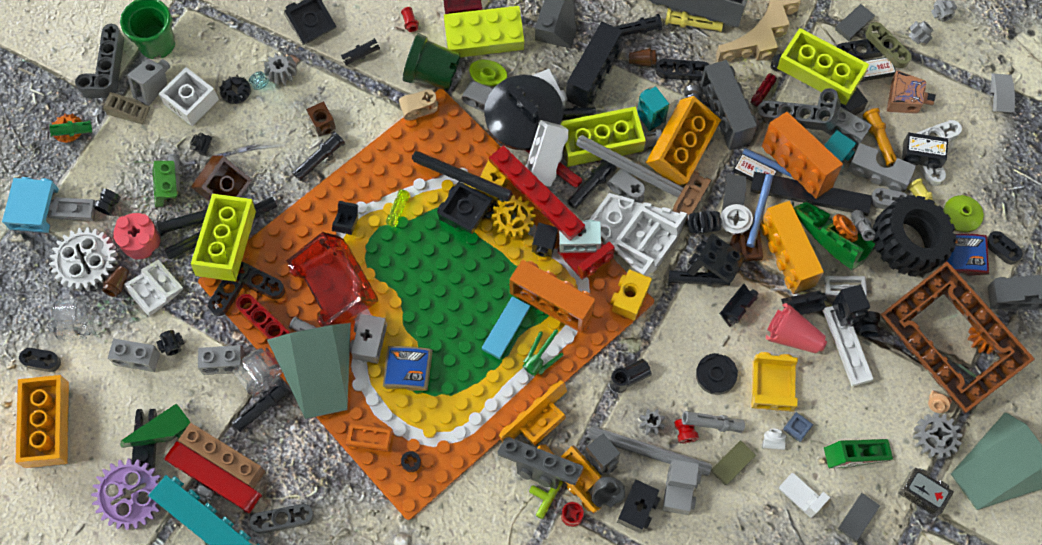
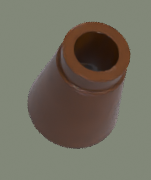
[629,48,657,67]
[102,266,129,298]

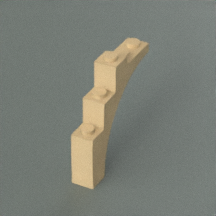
[716,0,801,62]

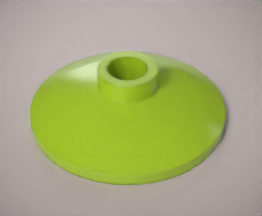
[469,59,507,86]
[943,195,984,233]

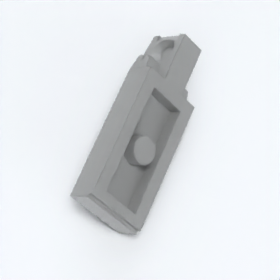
[47,197,96,221]

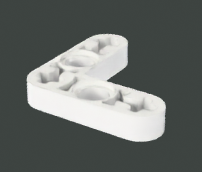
[917,120,962,186]

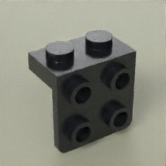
[687,233,745,283]

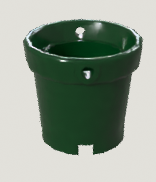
[402,33,460,91]

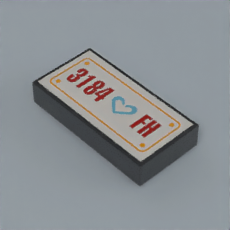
[861,57,896,82]
[733,154,777,181]

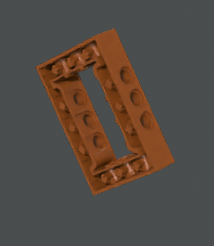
[880,262,1035,414]

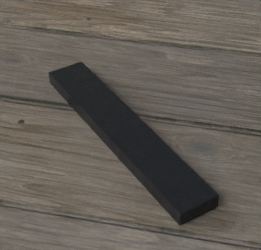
[750,171,872,216]

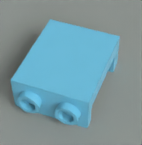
[2,177,59,233]

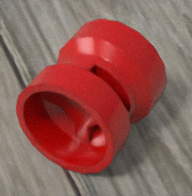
[674,419,699,444]
[561,502,584,527]

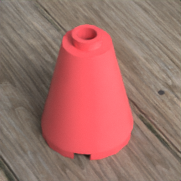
[766,303,827,354]

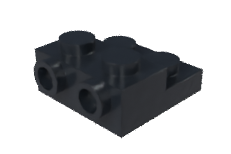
[284,0,337,45]
[437,181,493,234]

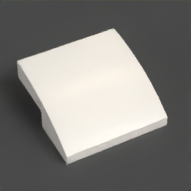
[124,260,183,316]

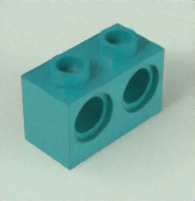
[637,86,669,131]

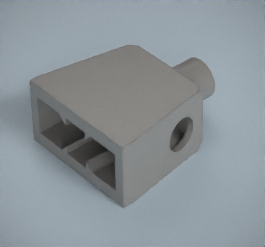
[127,59,170,106]

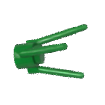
[522,329,564,376]

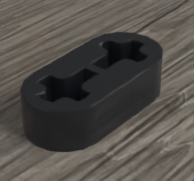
[987,231,1023,265]
[19,348,61,372]

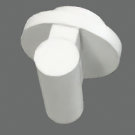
[763,428,786,450]

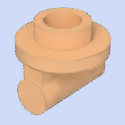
[928,390,952,413]

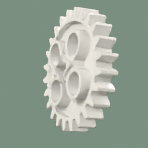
[49,227,118,292]

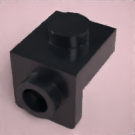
[332,201,358,235]

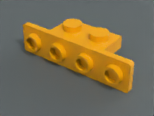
[499,380,567,446]
[537,444,602,513]

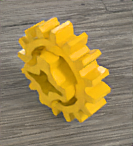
[491,195,536,239]

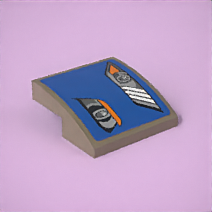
[383,346,433,391]

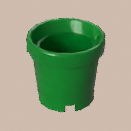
[120,0,175,59]

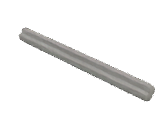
[576,135,684,197]
[588,426,712,476]

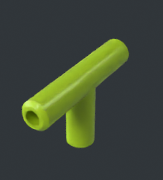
[529,480,563,519]

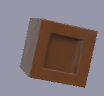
[306,101,336,137]

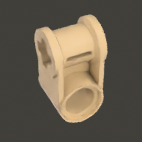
[399,89,438,120]

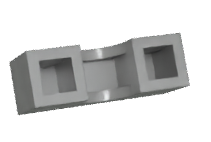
[847,143,916,192]

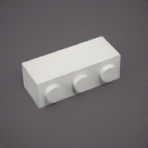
[526,120,569,187]

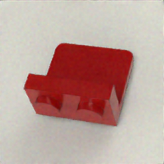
[558,234,615,280]

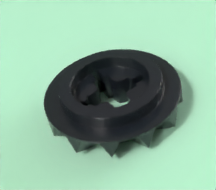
[219,75,251,104]

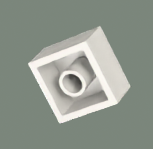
[159,67,219,126]

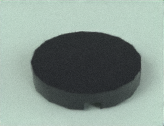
[696,353,738,395]

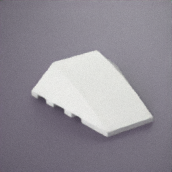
[589,193,687,276]

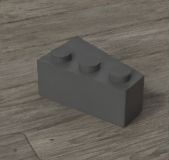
[988,275,1042,310]

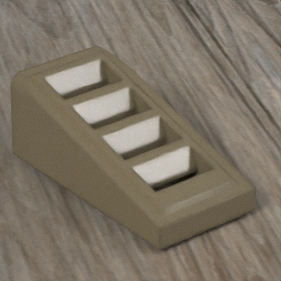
[103,92,150,125]

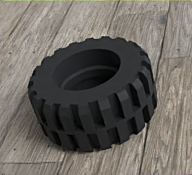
[873,195,956,277]

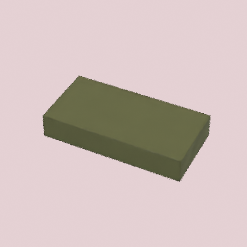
[711,440,756,486]

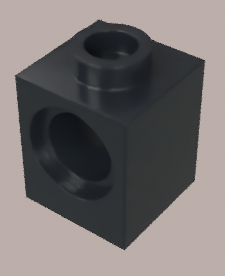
[532,223,558,257]

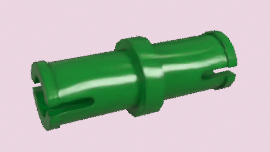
[49,121,92,137]

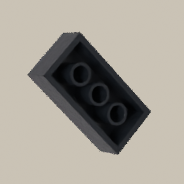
[566,21,624,108]

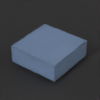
[783,412,813,442]

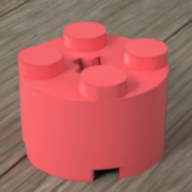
[114,213,161,259]

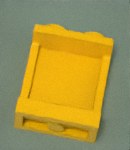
[751,352,798,412]

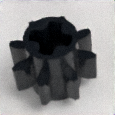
[156,330,185,356]

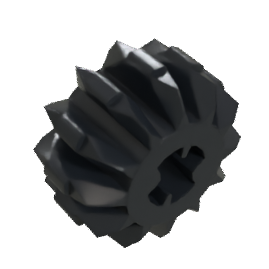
[687,211,722,234]

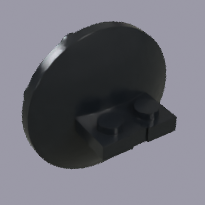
[484,75,563,150]

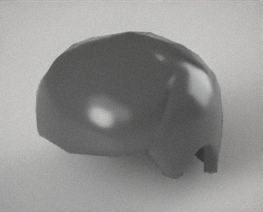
[592,477,625,508]

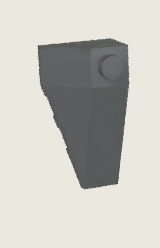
[535,0,576,49]

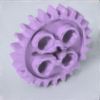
[91,458,161,530]

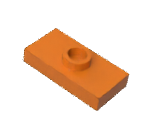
[346,424,393,452]

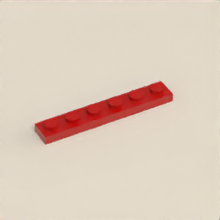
[489,145,585,241]

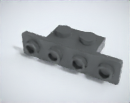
[497,437,584,489]

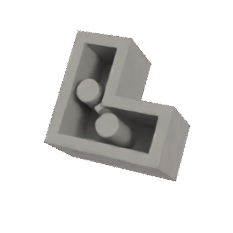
[662,459,702,515]

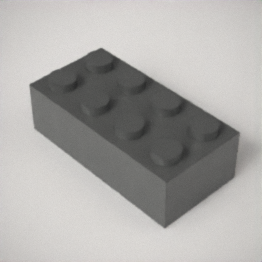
[700,60,758,150]

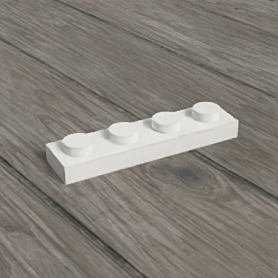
[823,306,873,387]

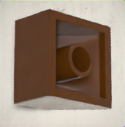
[191,155,252,201]

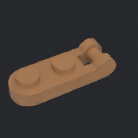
[672,171,712,221]

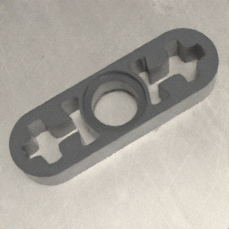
[250,504,314,534]

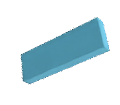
[482,296,530,360]

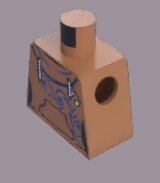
[887,71,936,114]

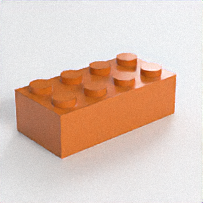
[761,112,843,198]
[509,259,595,333]

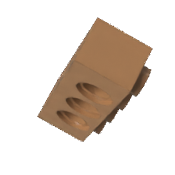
[178,422,265,489]

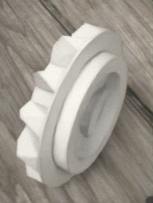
[720,204,753,235]

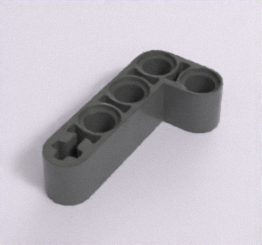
[75,23,124,98]
[758,88,841,131]

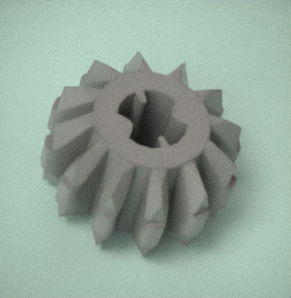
[264,52,297,86]

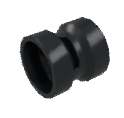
[93,188,121,216]
[859,311,880,337]

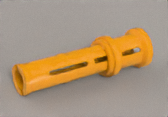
[862,108,897,167]

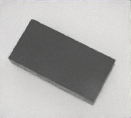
[835,4,875,41]
[838,493,880,541]

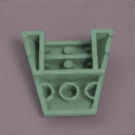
[267,323,351,419]
[951,412,1042,510]

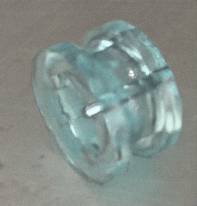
[249,71,269,90]

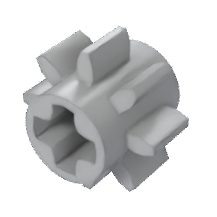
[931,0,957,22]
[909,21,934,44]
[639,409,665,436]

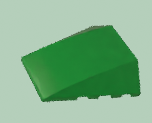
[793,202,876,270]

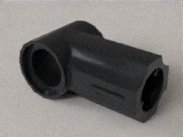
[609,359,652,393]

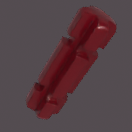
[750,73,777,107]

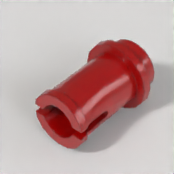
[401,7,419,32]

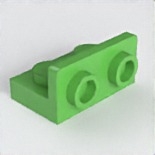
[152,161,177,207]

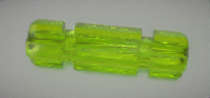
[386,189,409,227]

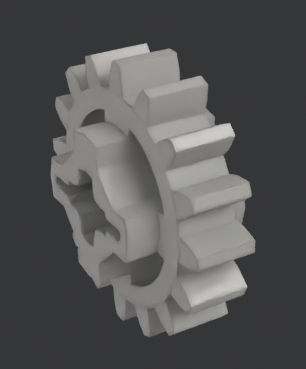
[913,413,962,460]

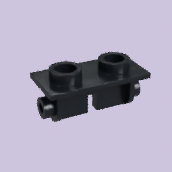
[719,283,758,327]
[781,290,827,315]

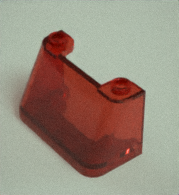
[286,232,378,327]

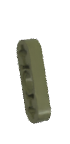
[865,22,912,68]

